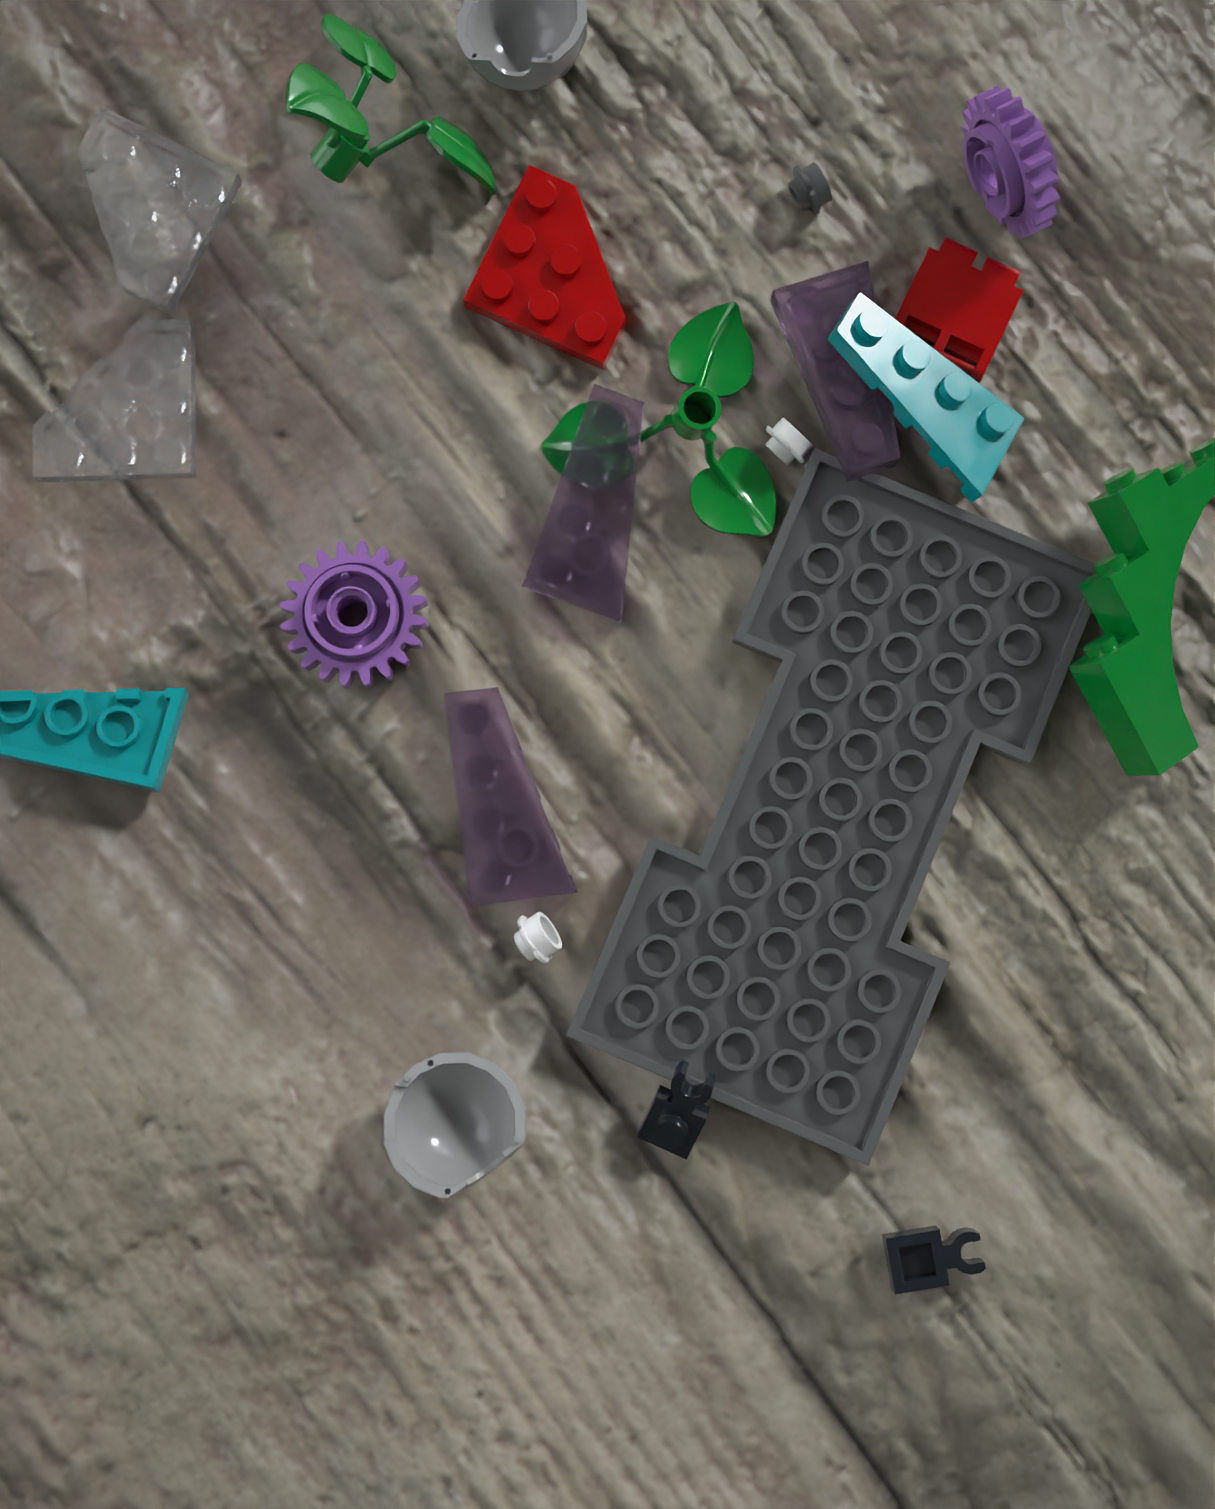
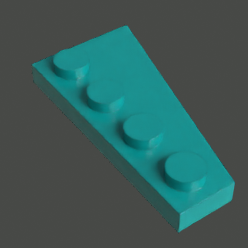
[827,293,1024,503]
[0,687,189,793]

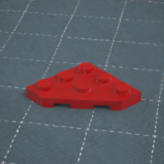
[463,165,626,371]

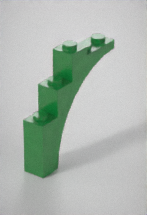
[1068,438,1215,776]

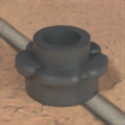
[788,162,832,215]

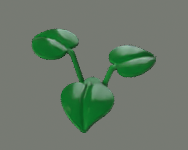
[286,13,496,198]
[541,302,776,537]

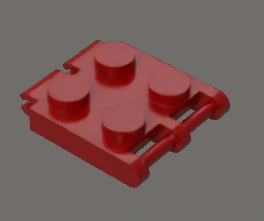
[895,237,1024,384]

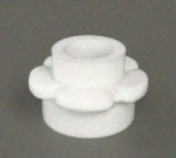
[765,418,813,466]
[514,912,562,963]

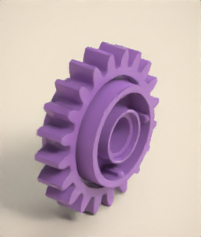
[961,85,1060,239]
[280,540,429,689]

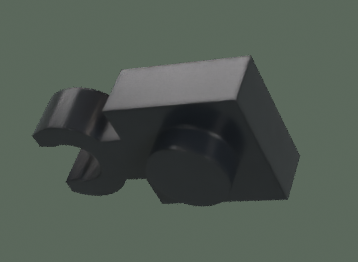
[637,1060,716,1160]
[882,1225,986,1295]

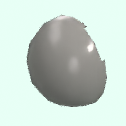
[456,0,587,92]
[383,1052,526,1198]

